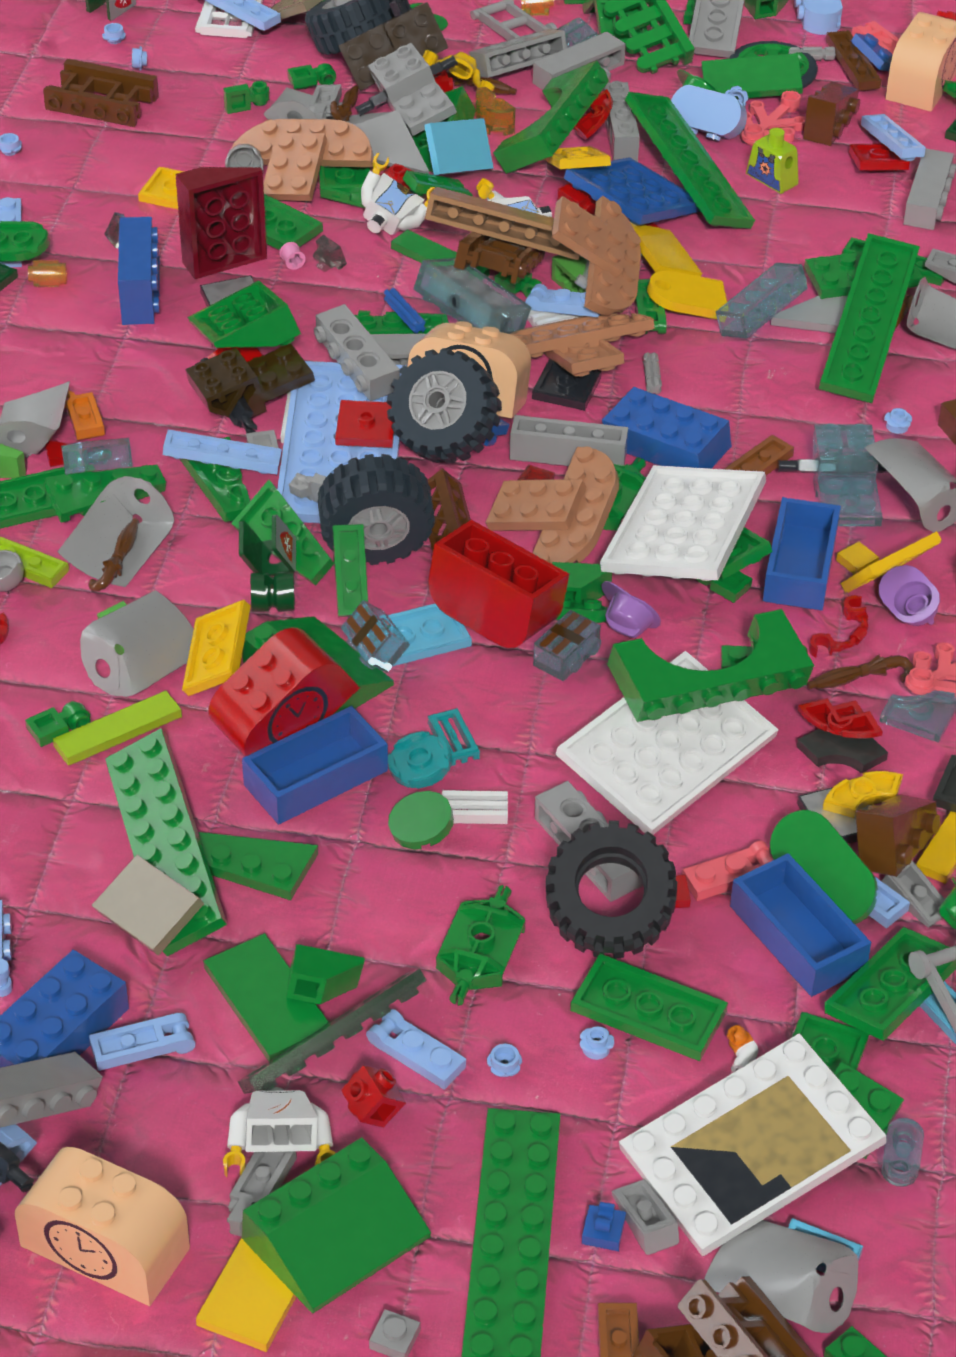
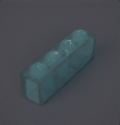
[716,263,808,338]

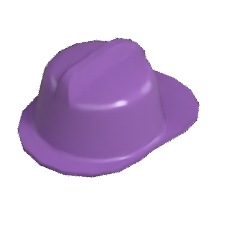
[879,565,940,626]
[602,581,661,638]

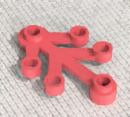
[741,91,806,146]
[905,642,956,698]

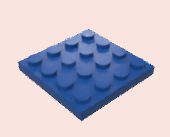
[564,157,701,226]

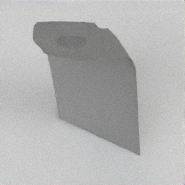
[263,87,342,120]
[907,277,956,349]
[0,381,70,458]
[864,438,956,533]
[57,476,174,587]
[80,590,194,697]
[704,1220,859,1333]

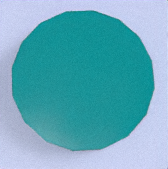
[388,731,453,789]

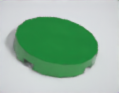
[388,791,454,850]

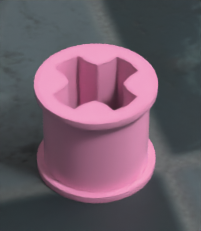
[279,242,306,270]

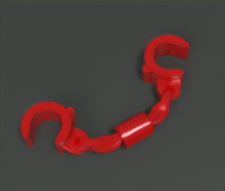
[809,595,869,658]

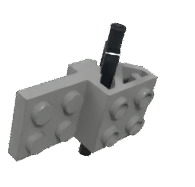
[355,43,458,136]

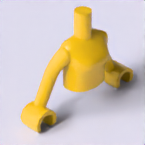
[422,50,495,99]

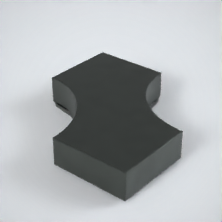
[797,729,888,773]

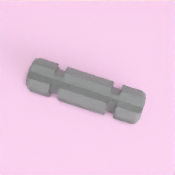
[788,47,835,61]
[643,352,662,394]

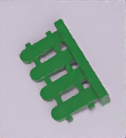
[604,0,695,74]

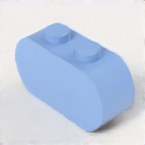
[794,0,843,35]
[671,84,747,141]

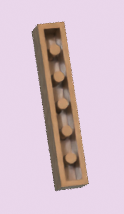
[425,187,581,260]

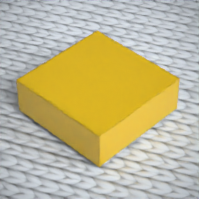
[836,541,879,575]

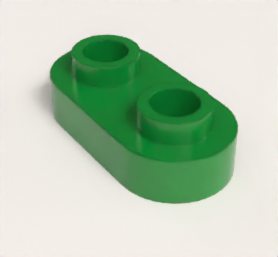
[556,597,607,623]

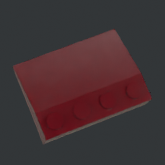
[175,167,267,279]

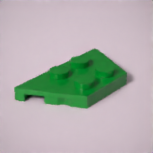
[319,166,370,208]

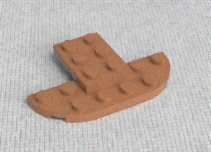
[231,119,374,201]
[552,195,641,315]
[510,313,655,376]
[486,446,619,564]

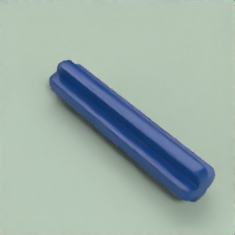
[384,288,426,333]

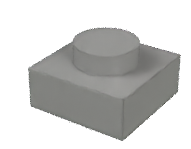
[246,430,279,448]
[369,1309,421,1357]

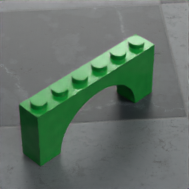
[493,60,609,174]
[607,609,814,722]

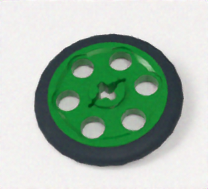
[729,41,818,89]

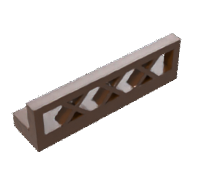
[428,468,471,552]

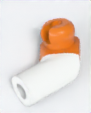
[727,1025,759,1073]

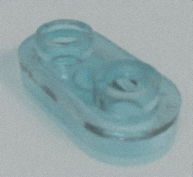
[881,1118,924,1187]

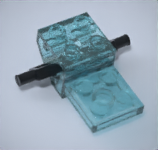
[778,424,889,526]

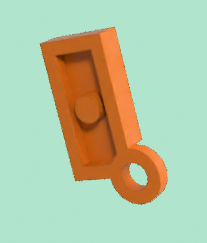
[64,390,105,440]

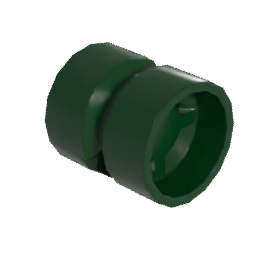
[250,572,295,612]

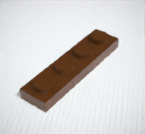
[826,30,882,91]

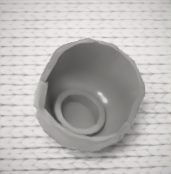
[225,144,264,170]
[0,550,24,592]

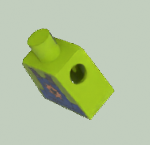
[746,128,798,194]

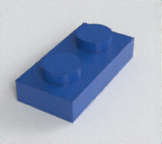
[851,33,893,71]

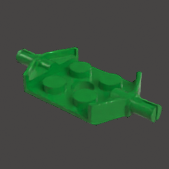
[603,457,646,531]
[436,885,526,1005]

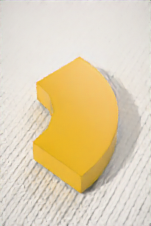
[822,771,903,818]

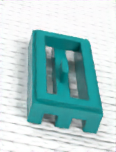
[428,708,480,766]

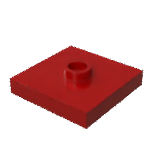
[848,143,910,171]
[335,400,395,448]

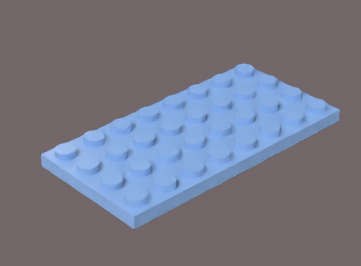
[277,361,406,523]

